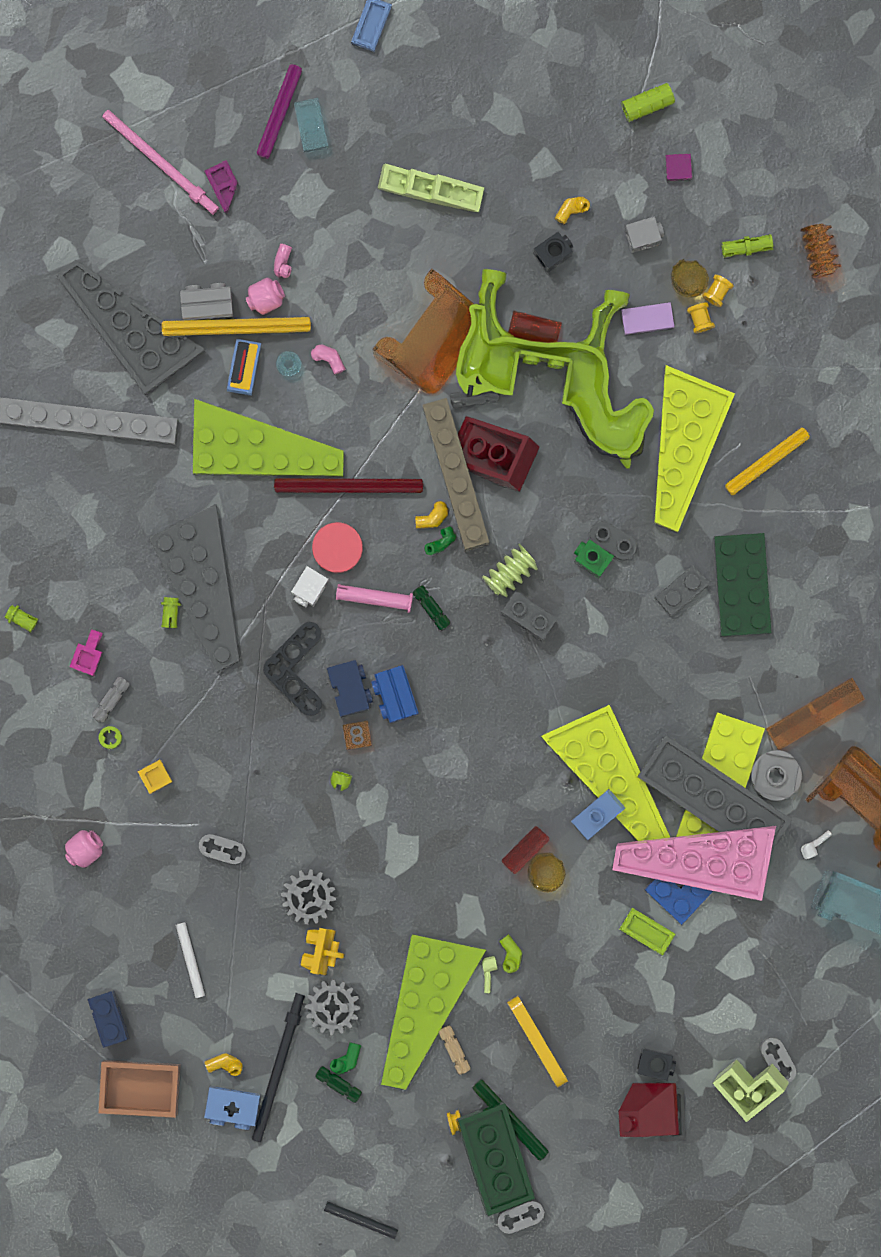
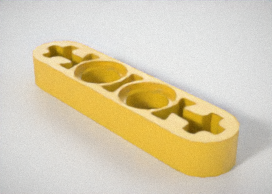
[507,996,568,1088]

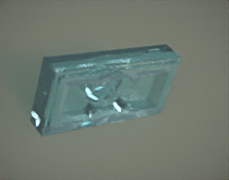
[294,98,328,153]

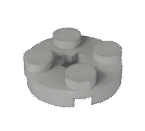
[750,750,802,801]

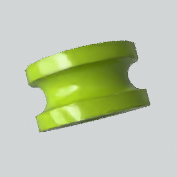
[99,726,122,749]

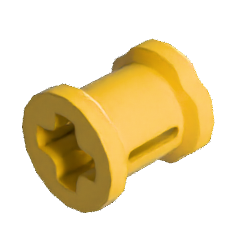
[702,274,734,308]
[687,302,715,334]

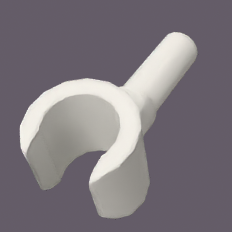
[801,830,832,859]

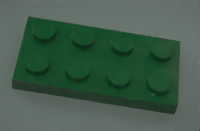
[714,533,772,637]
[456,1102,535,1216]

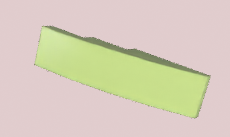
[378,164,484,212]

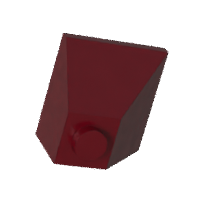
[618,1083,679,1137]

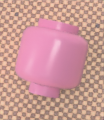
[246,278,285,315]
[65,830,103,868]

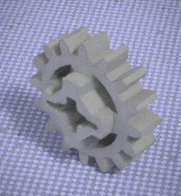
[281,869,336,924]
[305,979,360,1035]

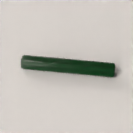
[472,1080,549,1161]

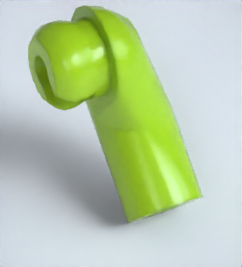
[499,934,522,973]

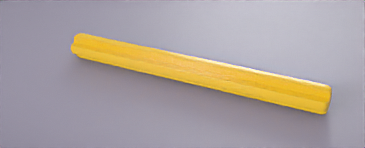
[161,317,311,336]

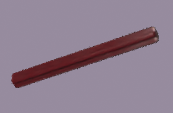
[274,478,423,493]

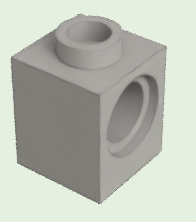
[624,216,664,253]

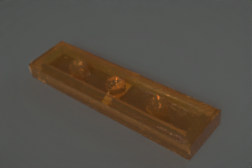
[765,678,865,750]

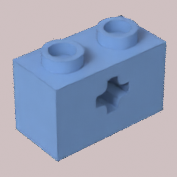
[204,1086,261,1130]

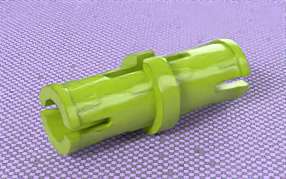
[721,234,773,258]

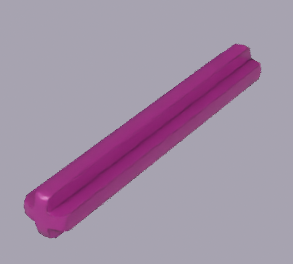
[257,64,302,159]

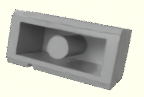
[180,283,234,321]

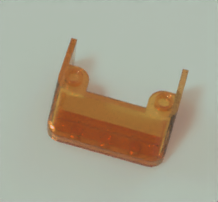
[805,746,881,869]

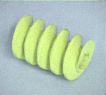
[482,544,538,597]

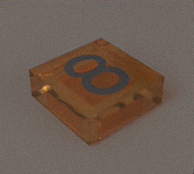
[343,721,372,750]

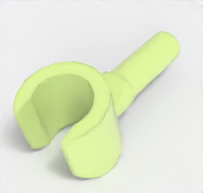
[482,956,498,993]

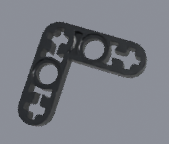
[263,622,322,716]

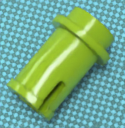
[161,597,181,628]
[4,605,39,633]

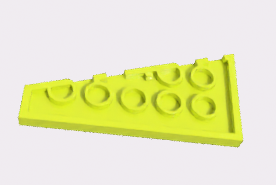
[654,365,735,533]
[541,705,670,841]

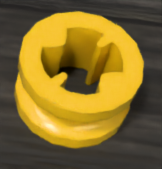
[447,1110,461,1135]

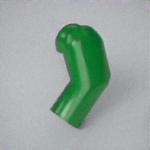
[424,526,456,555]
[330,1042,361,1074]

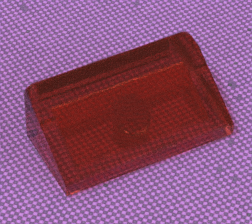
[508,311,562,343]
[502,826,549,874]

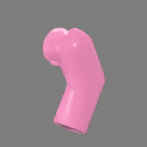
[274,244,292,278]
[311,344,346,375]

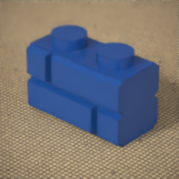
[371,665,419,723]

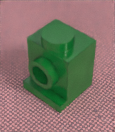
[574,539,614,579]

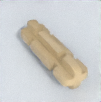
[439,1026,470,1075]

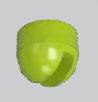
[331,771,352,791]

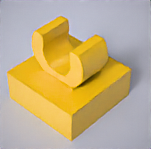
[138,760,172,794]

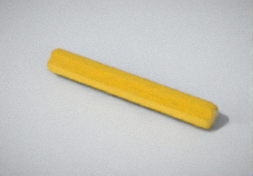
[725,427,810,495]

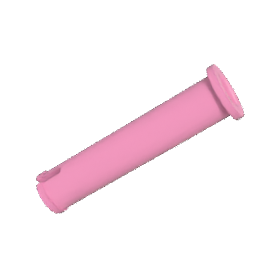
[336,584,413,613]

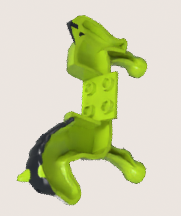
[456,269,654,469]

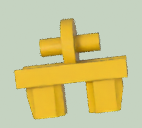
[300,928,345,975]

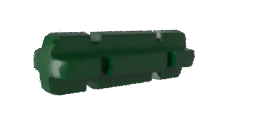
[413,585,450,630]
[315,1066,362,1103]

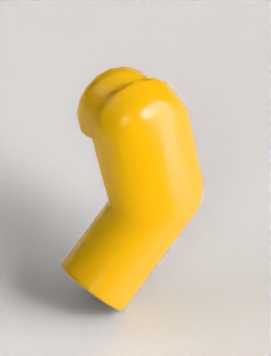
[554,197,590,225]
[415,501,449,529]
[204,1053,243,1076]

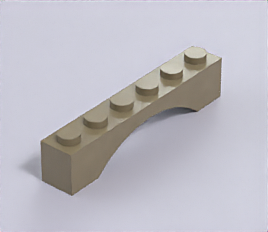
[423,398,489,552]

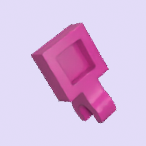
[70,629,103,676]

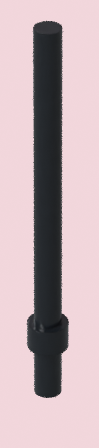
[252,993,305,1142]

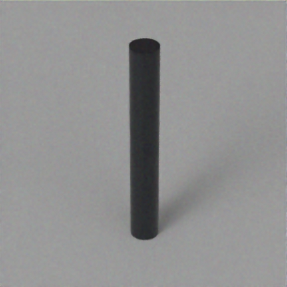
[324,1201,398,1239]

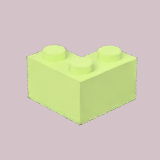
[713,1059,789,1122]

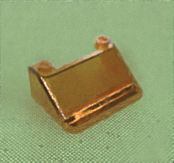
[372,268,474,394]

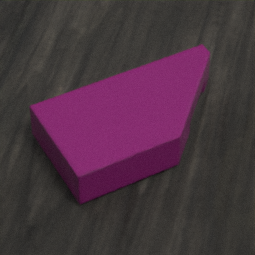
[204,160,238,213]

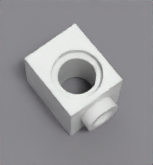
[291,566,329,607]

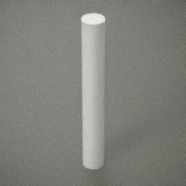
[176,922,205,998]

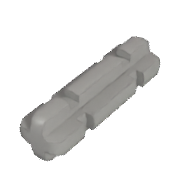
[92,677,129,723]

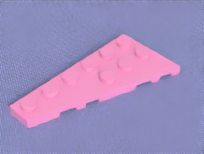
[612,826,776,901]

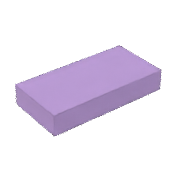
[621,302,674,335]

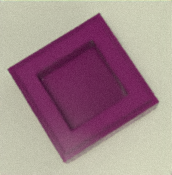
[665,153,692,181]

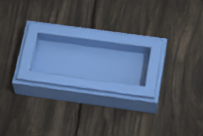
[351,0,392,52]

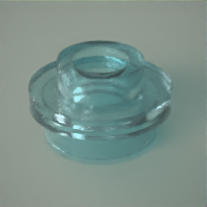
[276,351,301,377]

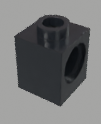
[533,232,573,273]
[636,1048,676,1081]

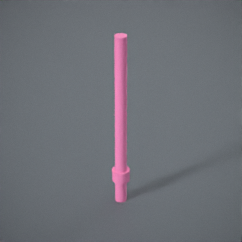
[102,110,219,215]

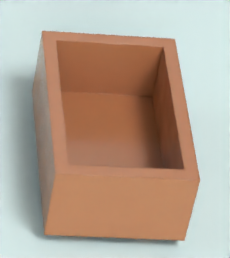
[98,1060,181,1118]

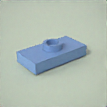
[571,789,625,840]

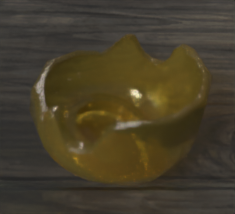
[670,259,709,298]
[527,852,566,893]

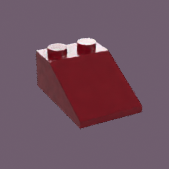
[458,416,540,492]

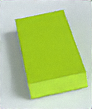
[619,908,675,956]

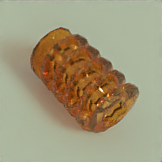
[800,224,841,279]

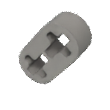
[199,834,246,864]
[760,1037,796,1082]
[497,1200,544,1234]

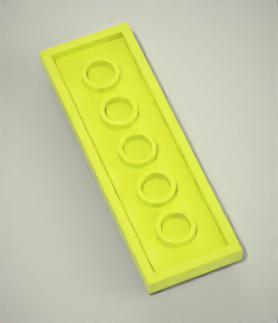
[676,713,765,837]

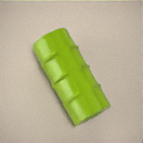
[621,83,675,122]

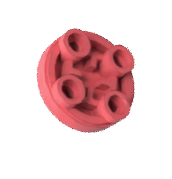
[312,522,363,574]

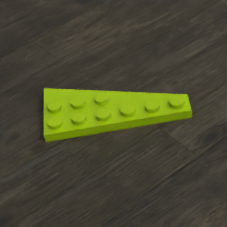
[193,399,344,477]
[381,934,486,1090]

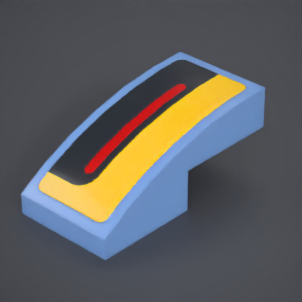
[227,339,261,396]

